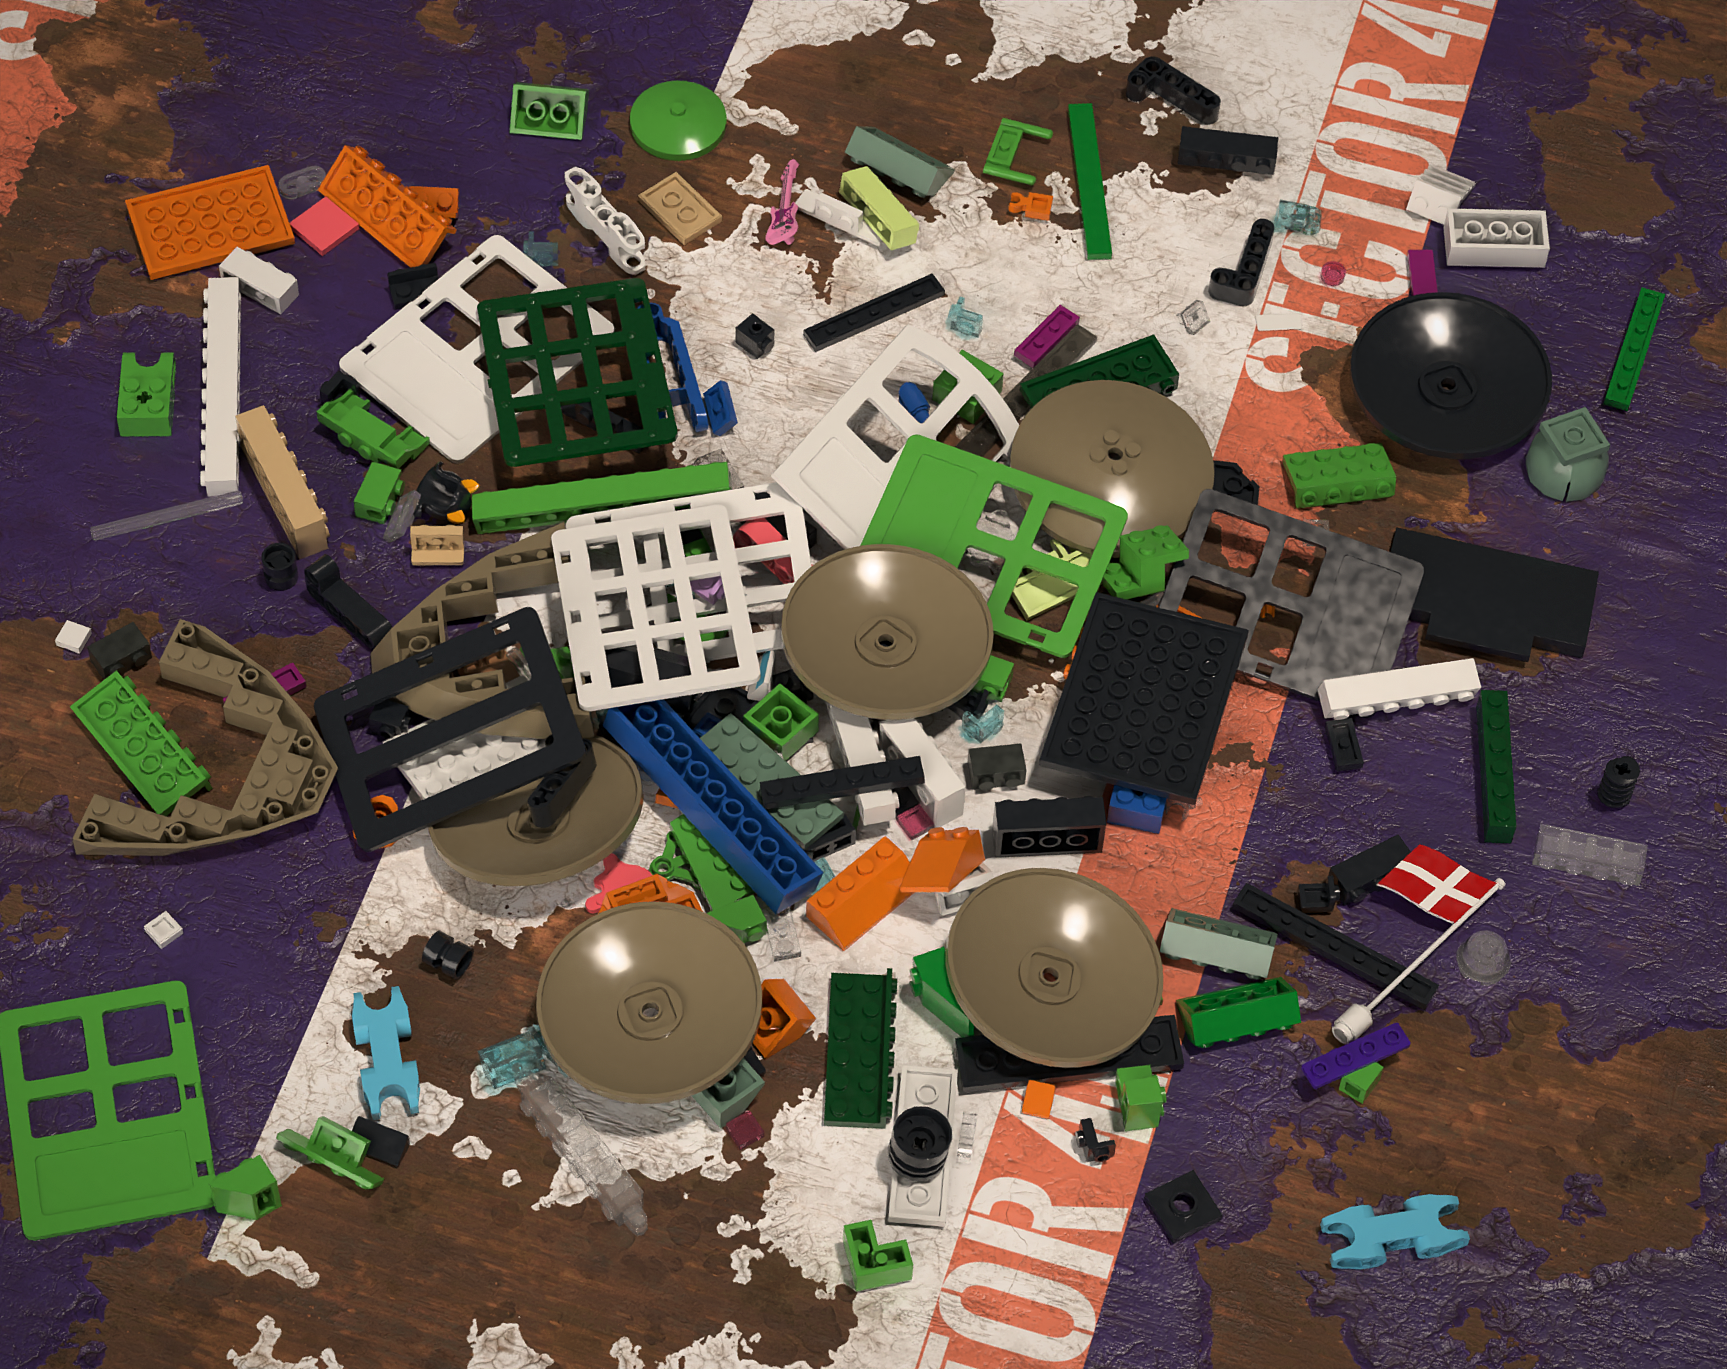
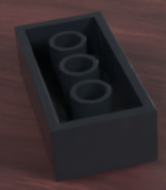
[992,796,1106,858]

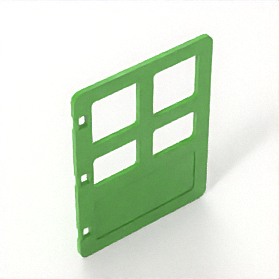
[860,435,1128,658]
[0,981,216,1240]

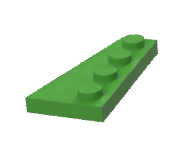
[669,814,755,911]

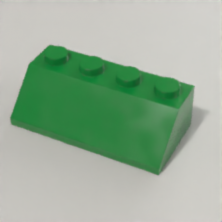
[1176,977,1301,1048]

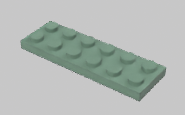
[700,713,844,850]

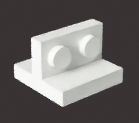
[935,862,994,916]

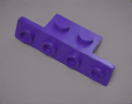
[1301,1023,1411,1089]

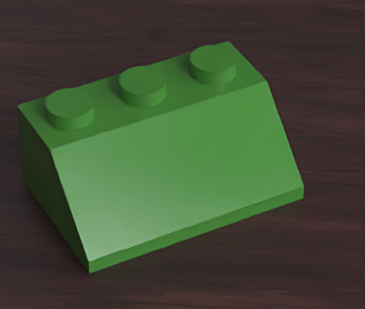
[510,82,589,140]

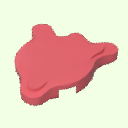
[585,853,653,913]

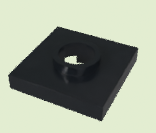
[1144,1170,1223,1244]

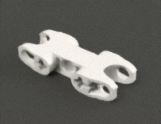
[565,167,645,275]

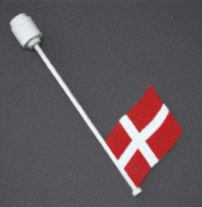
[1332,844,1506,1044]

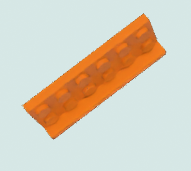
[318,145,457,268]

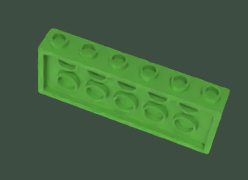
[70,670,213,816]

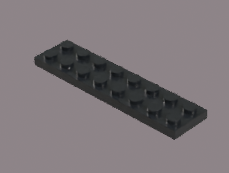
[955,1015,1184,1093]

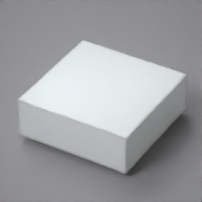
[55,620,92,654]
[144,911,183,949]

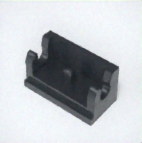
[802,813,856,862]

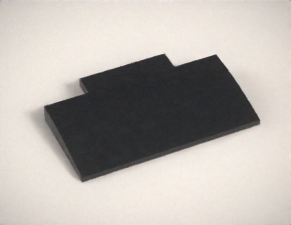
[1391,527,1599,662]

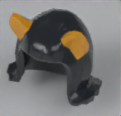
[411,461,480,524]

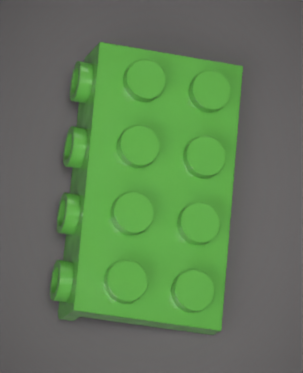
[1282,443,1396,508]

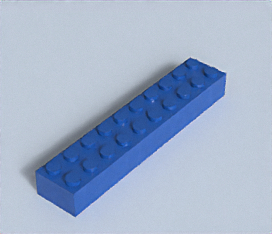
[602,699,824,914]

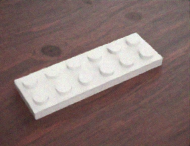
[888,1065,958,1227]

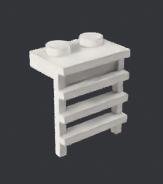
[1406,164,1476,225]

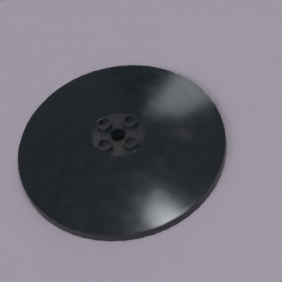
[1350,292,1552,459]

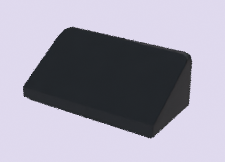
[352,1116,410,1168]

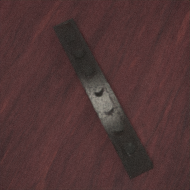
[955,324,1097,457]

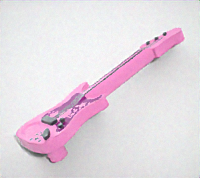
[766,159,799,245]

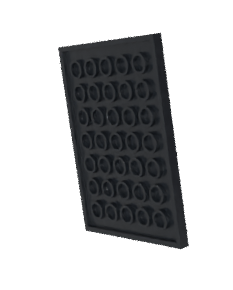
[1039,592,1249,806]

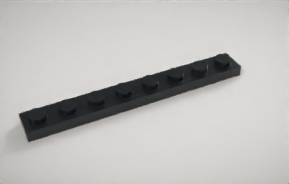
[1232,883,1439,1010]

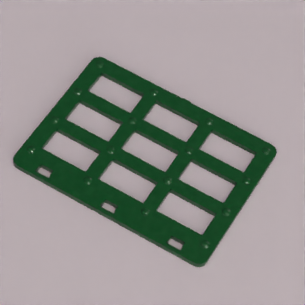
[477,278,678,467]

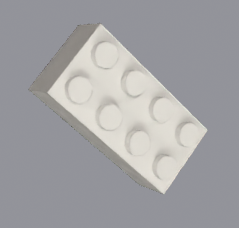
[1444,208,1550,268]
[878,717,967,828]

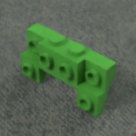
[317,389,430,469]

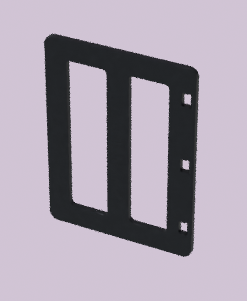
[314,607,587,852]

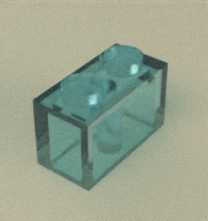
[478,1031,546,1089]

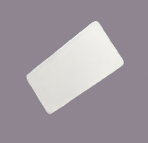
[1256,313,1302,331]

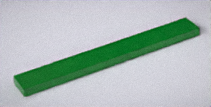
[1068,103,1112,260]

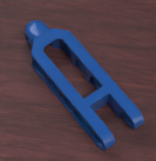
[637,303,708,432]

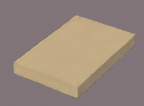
[638,172,722,245]

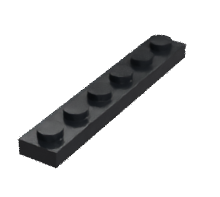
[760,756,925,810]

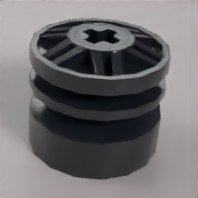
[888,1106,952,1181]

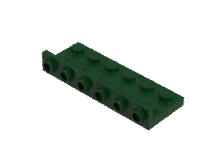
[1019,334,1179,409]
[824,968,898,1129]

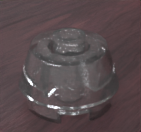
[1457,931,1511,986]

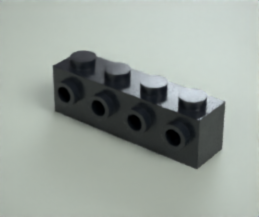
[1178,126,1279,175]

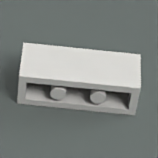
[219,247,299,314]

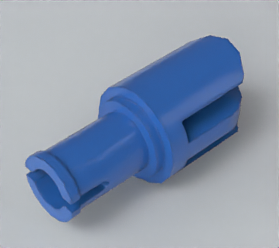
[898,382,930,423]

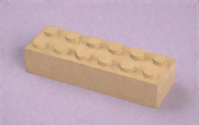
[235,405,330,560]

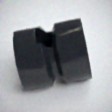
[261,543,298,591]
[422,930,474,980]

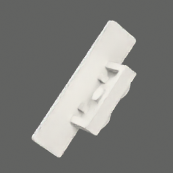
[795,189,883,246]

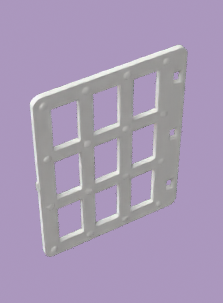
[566,482,812,663]
[551,504,761,711]

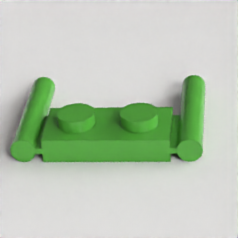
[983,118,1053,185]

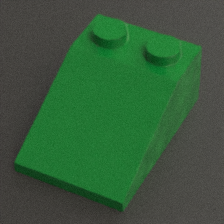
[909,947,974,1037]

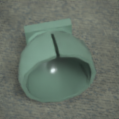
[1526,407,1610,502]

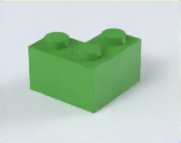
[1115,1065,1166,1131]
[843,1220,913,1291]

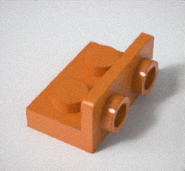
[409,186,459,221]

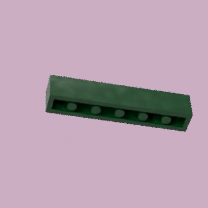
[1476,690,1516,843]

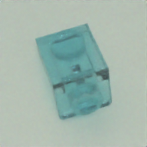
[523,231,559,266]
[948,296,983,338]
[962,704,1004,743]

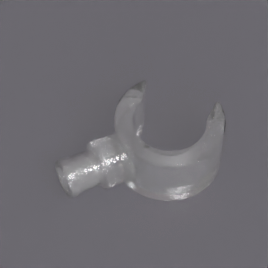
[1165,797,1203,821]

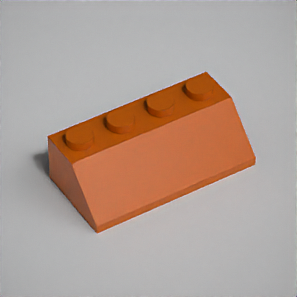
[806,836,915,951]

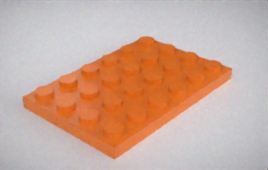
[125,165,295,280]

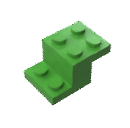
[1101,525,1189,599]

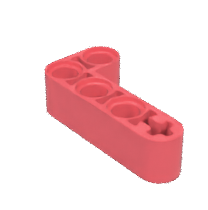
[733,518,813,584]

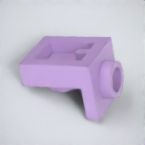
[690,576,725,605]

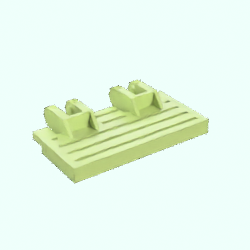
[1012,539,1102,621]

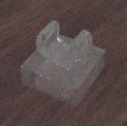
[1177,300,1211,335]

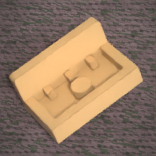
[410,525,465,565]

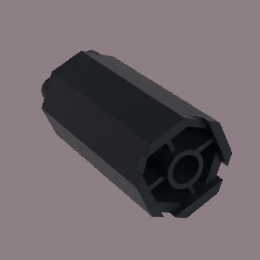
[585,645,702,717]

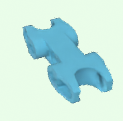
[352,986,420,1120]
[1320,1194,1470,1270]

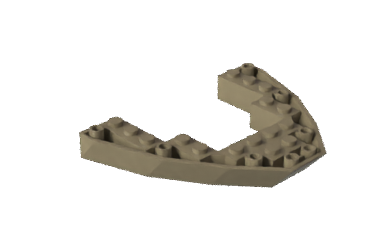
[371,522,594,739]
[72,619,338,856]

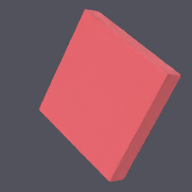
[289,197,359,256]

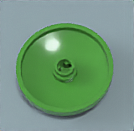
[630,81,727,161]

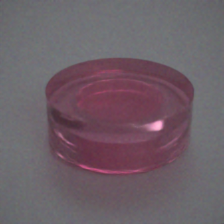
[1320,261,1346,286]

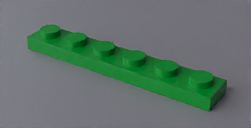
[1604,287,1665,411]

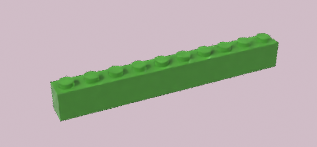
[472,462,732,534]

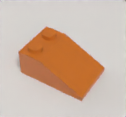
[900,827,985,892]

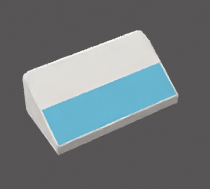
[747,650,776,701]

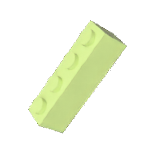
[839,166,919,250]

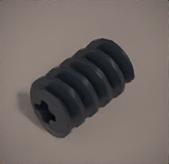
[1597,756,1640,808]

